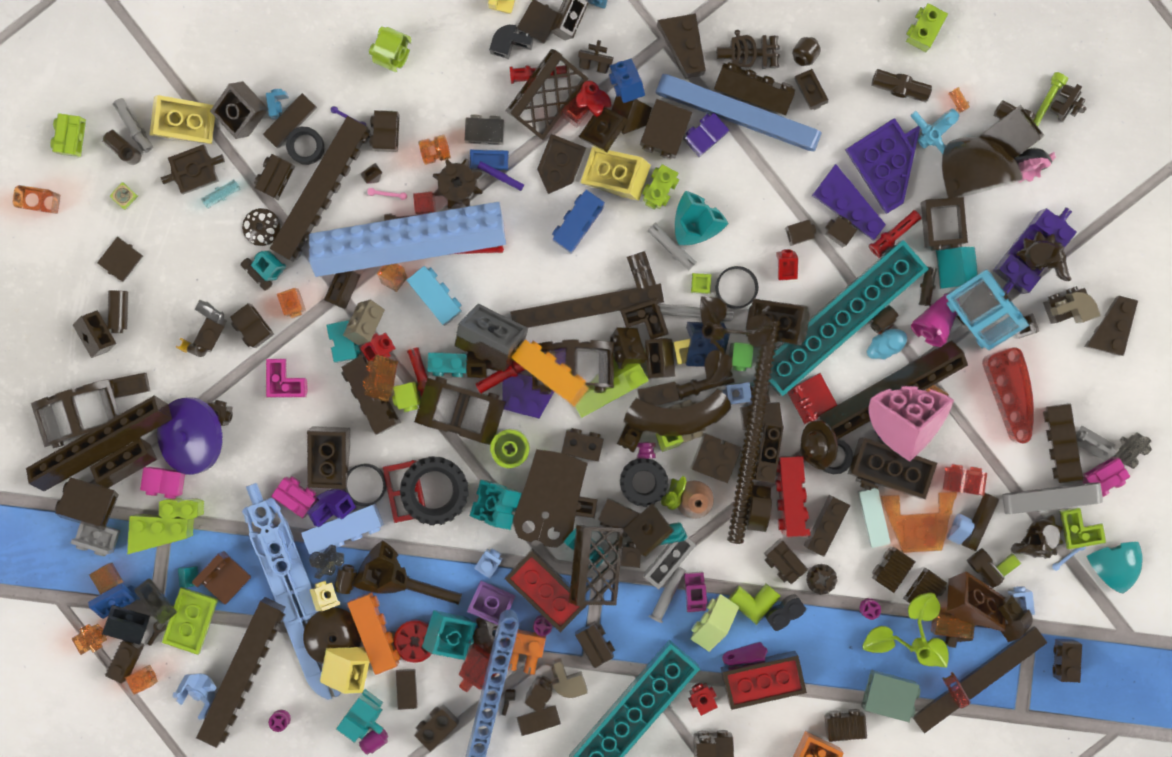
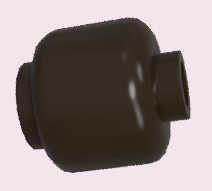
[792,37,821,66]

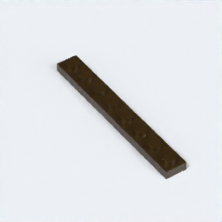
[511,283,664,328]

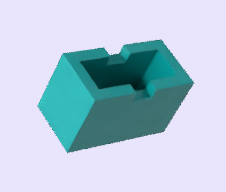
[326,320,361,363]

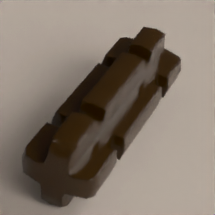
[240,258,273,291]

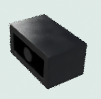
[102,605,150,645]

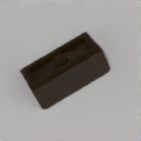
[324,271,360,309]

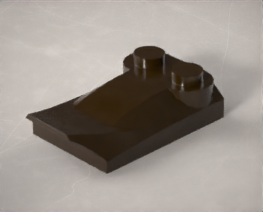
[745,299,810,345]

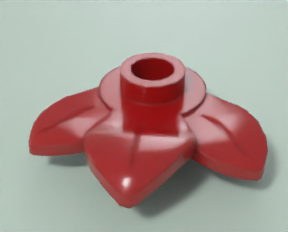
[576,81,612,117]

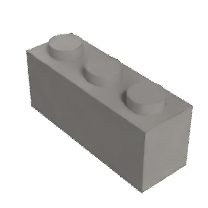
[643,537,696,589]

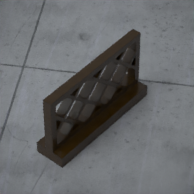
[505,49,589,140]
[569,525,624,606]

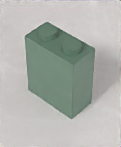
[861,669,921,722]

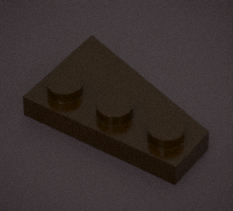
[1084,296,1138,356]

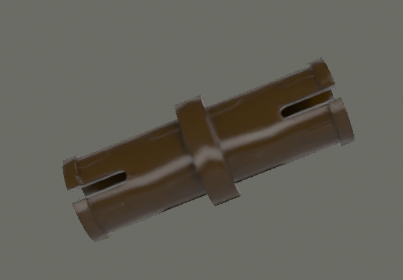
[918,267,937,306]

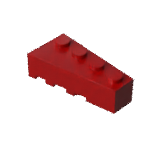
[776,455,810,537]

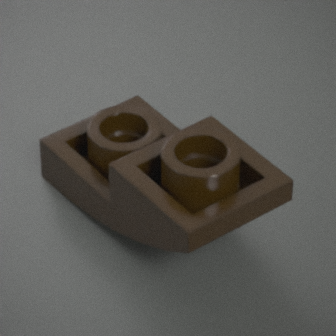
[516,705,561,736]

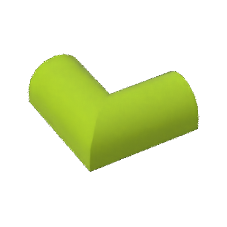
[1060,508,1106,550]
[728,583,781,625]

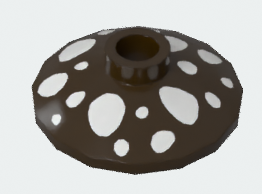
[242,208,281,246]

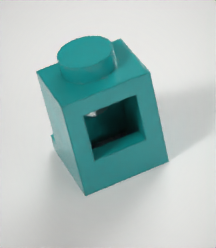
[251,251,287,281]

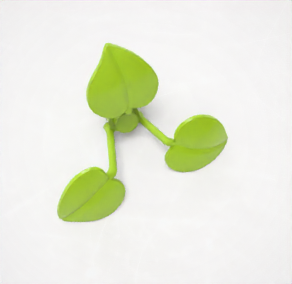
[862,593,949,668]

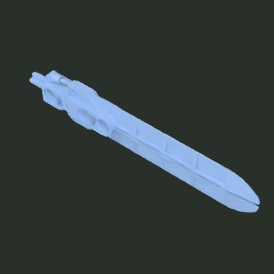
[242,483,341,699]

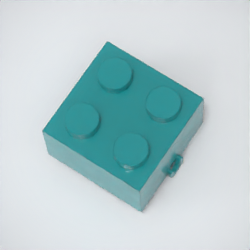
[422,610,477,660]

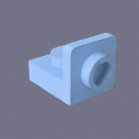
[474,548,503,579]
[1008,586,1035,615]

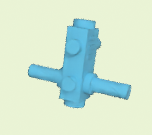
[910,108,960,154]

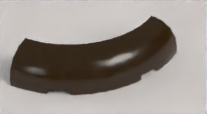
[623,388,731,436]

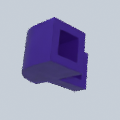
[307,489,356,528]

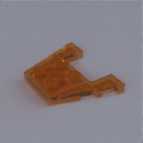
[881,491,957,553]

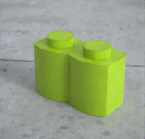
[159,498,204,519]

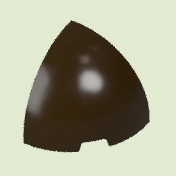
[353,540,407,594]

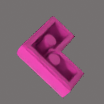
[266,359,308,397]

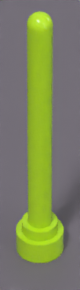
[1017,72,1069,157]

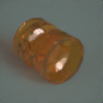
[418,134,451,165]

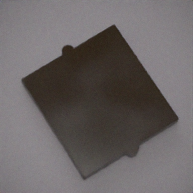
[517,0,558,44]
[97,236,143,282]

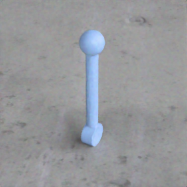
[1052,546,1086,571]

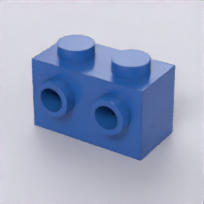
[608,58,645,103]

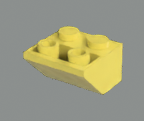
[320,647,370,694]

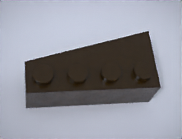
[341,356,401,435]

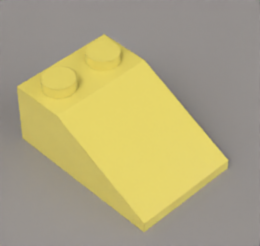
[150,95,215,144]
[580,147,651,201]

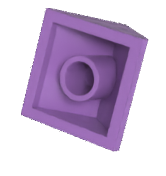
[467,581,515,625]

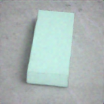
[858,488,891,548]

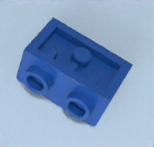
[88,583,136,619]

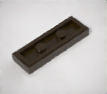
[263,93,317,148]
[962,493,1000,551]

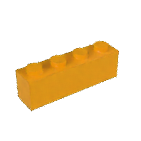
[511,339,589,407]

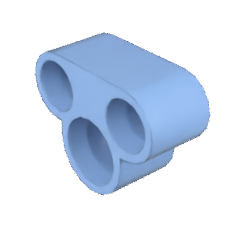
[947,513,974,545]

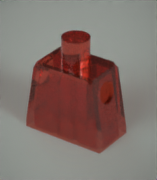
[458,642,498,692]

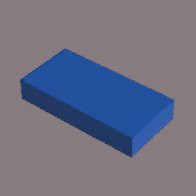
[469,149,509,171]

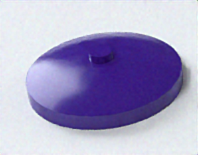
[157,397,223,475]

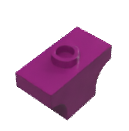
[684,572,707,612]

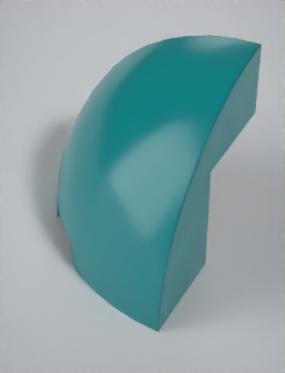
[675,191,729,245]
[1086,542,1143,594]

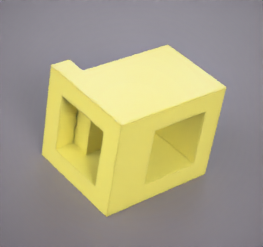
[309,580,340,611]

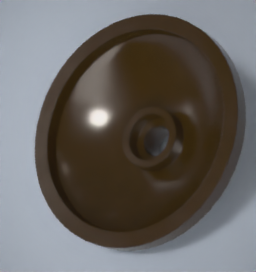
[303,607,361,664]

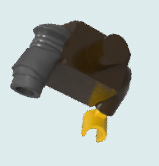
[176,300,227,357]

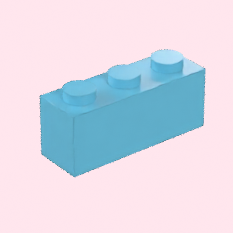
[407,266,462,326]

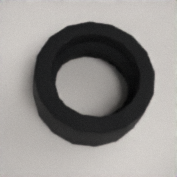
[286,126,325,165]
[823,439,853,475]

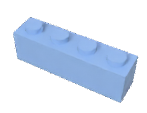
[301,503,384,556]

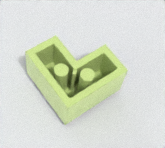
[690,594,739,652]

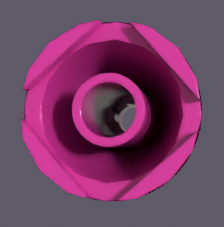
[911,293,961,347]

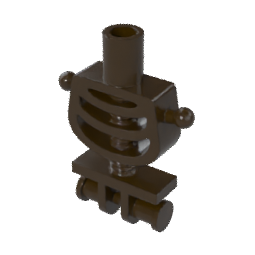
[716,29,780,70]

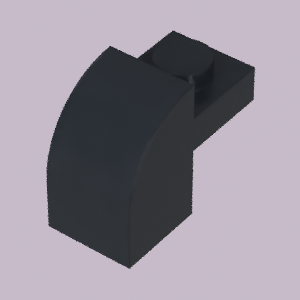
[489,25,533,59]

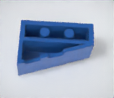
[552,189,605,254]

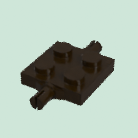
[161,144,225,195]

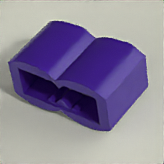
[684,113,729,157]

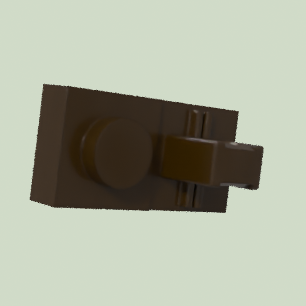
[795,69,829,110]

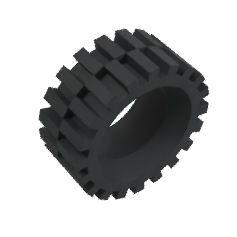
[400,456,469,526]

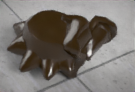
[1017,231,1072,281]
[1011,515,1064,559]

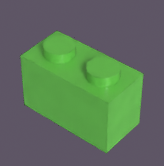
[729,342,754,372]

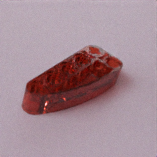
[982,347,1034,444]

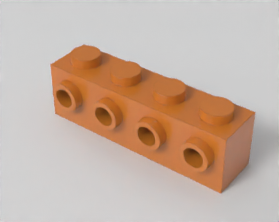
[347,592,401,675]

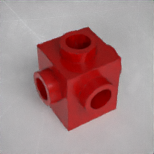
[360,333,396,364]
[688,683,718,716]

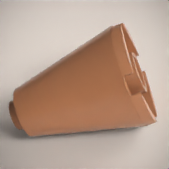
[678,480,714,519]

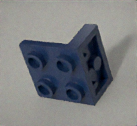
[685,322,730,367]

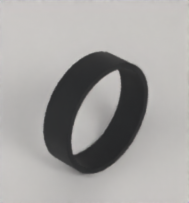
[715,266,759,309]
[343,464,387,506]

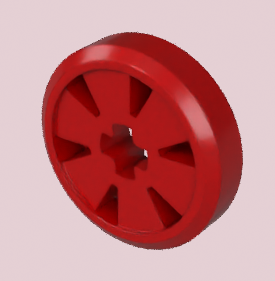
[394,619,431,663]

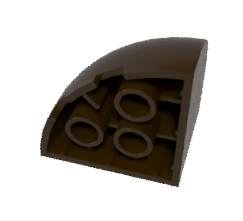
[942,137,1023,198]

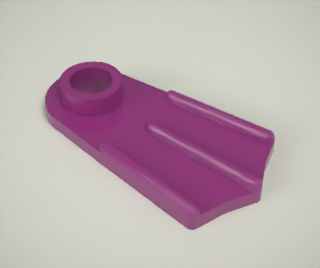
[722,642,768,666]

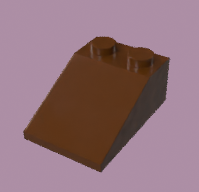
[947,571,1006,632]

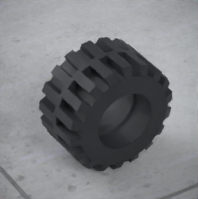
[620,458,668,507]

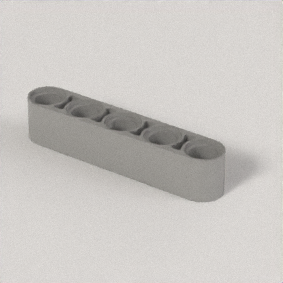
[1002,482,1103,514]

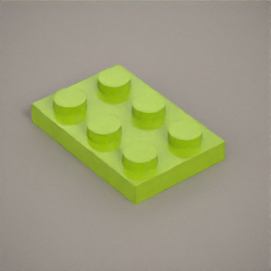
[162,587,218,655]

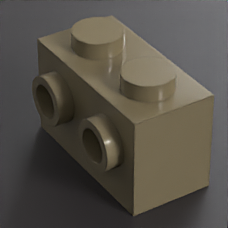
[343,299,385,345]

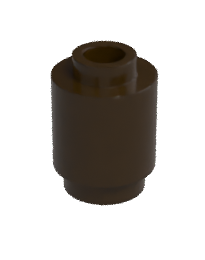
[870,305,899,333]
[335,564,357,594]

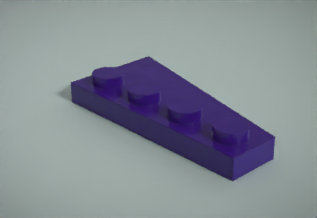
[812,164,886,240]

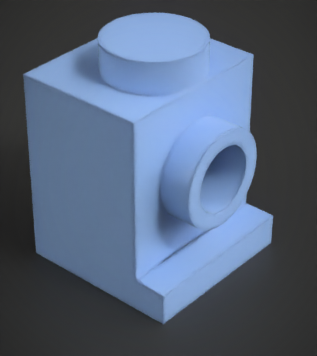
[722,382,752,404]

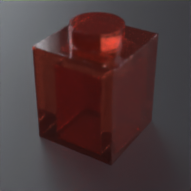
[413,192,437,215]

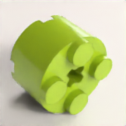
[369,26,411,72]
[490,429,530,468]

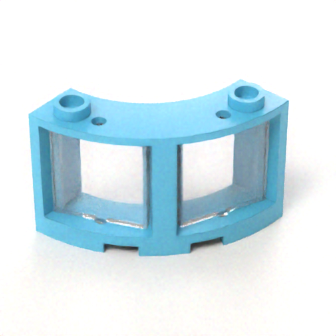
[946,269,1029,351]

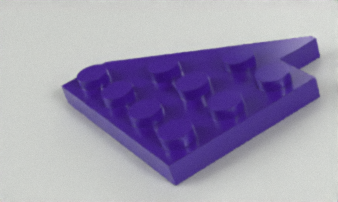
[845,118,920,214]

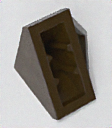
[611,96,652,135]

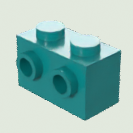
[427,353,467,377]

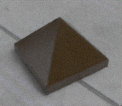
[361,163,382,184]

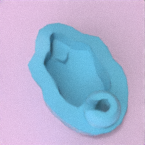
[866,329,908,360]

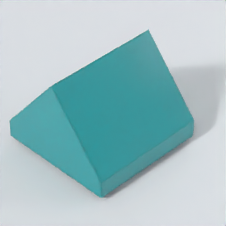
[178,566,198,588]

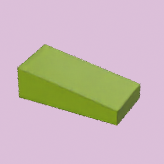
[996,554,1021,576]

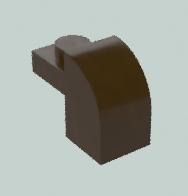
[747,485,772,532]
[997,595,1033,642]

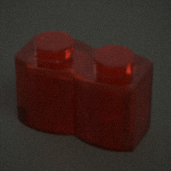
[943,464,987,496]

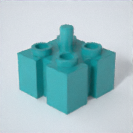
[469,479,522,530]
[336,689,384,743]

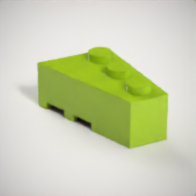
[127,514,194,555]

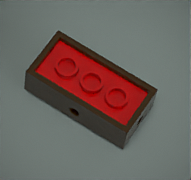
[505,548,587,633]
[720,651,807,710]

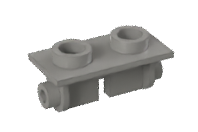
[1076,426,1116,461]

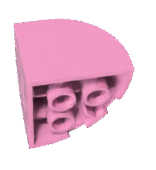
[869,386,954,461]

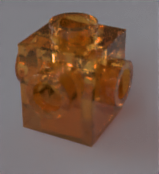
[71,624,107,655]

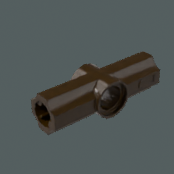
[871,69,932,103]

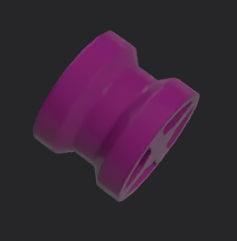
[637,442,656,458]
[859,598,881,620]
[533,615,553,636]
[268,709,291,732]

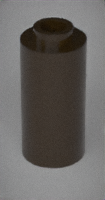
[107,290,128,333]

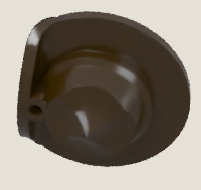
[800,421,838,470]

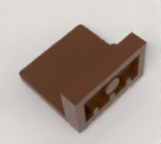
[192,551,251,605]

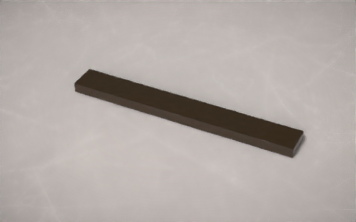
[913,626,1048,734]

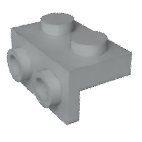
[71,524,120,556]

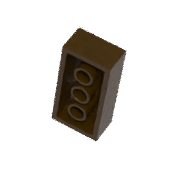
[847,437,937,500]

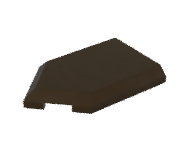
[537,134,587,194]

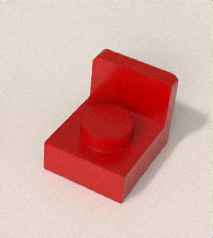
[776,249,798,280]

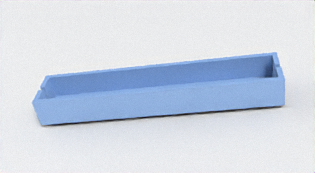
[309,202,506,277]

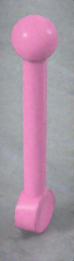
[367,188,407,200]

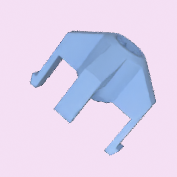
[173,673,216,720]

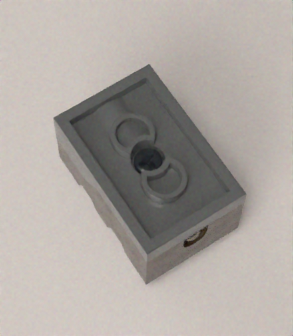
[454,303,528,372]

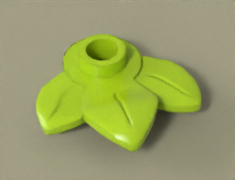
[661,476,686,510]

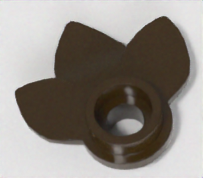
[472,617,504,654]

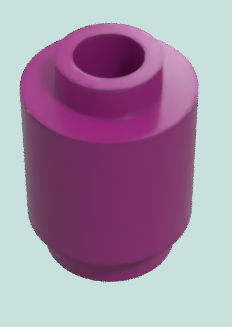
[359,729,389,755]

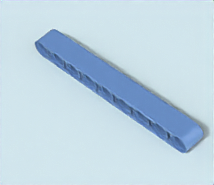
[655,74,822,152]
[466,610,518,757]

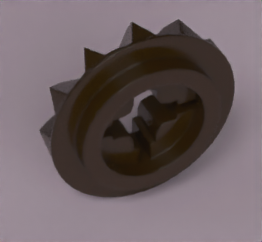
[806,564,838,595]

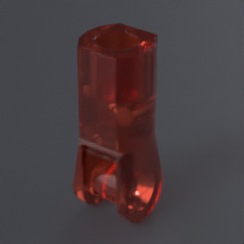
[942,672,971,708]

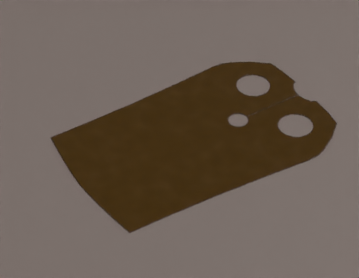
[513,449,588,548]

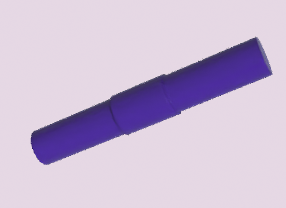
[477,161,524,191]

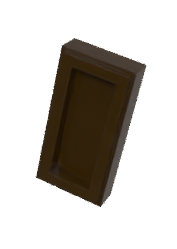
[109,373,150,398]
[396,669,418,710]

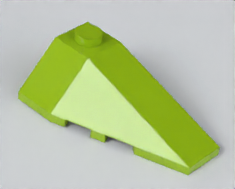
[575,359,649,418]

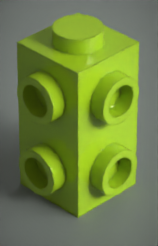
[642,164,680,210]

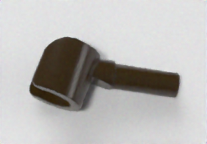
[147,621,167,646]
[945,635,973,648]
[502,689,516,716]

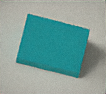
[936,247,978,289]

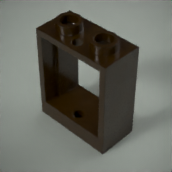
[921,197,968,251]

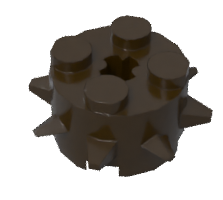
[433,159,483,209]

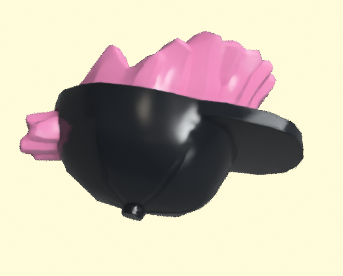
[1014,147,1056,183]

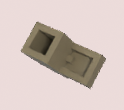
[1050,292,1101,323]
[551,658,588,698]

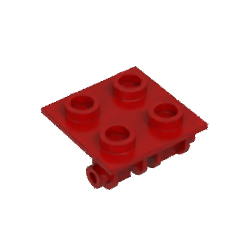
[787,373,837,424]

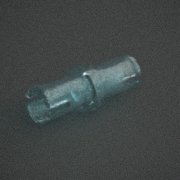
[201,179,241,209]

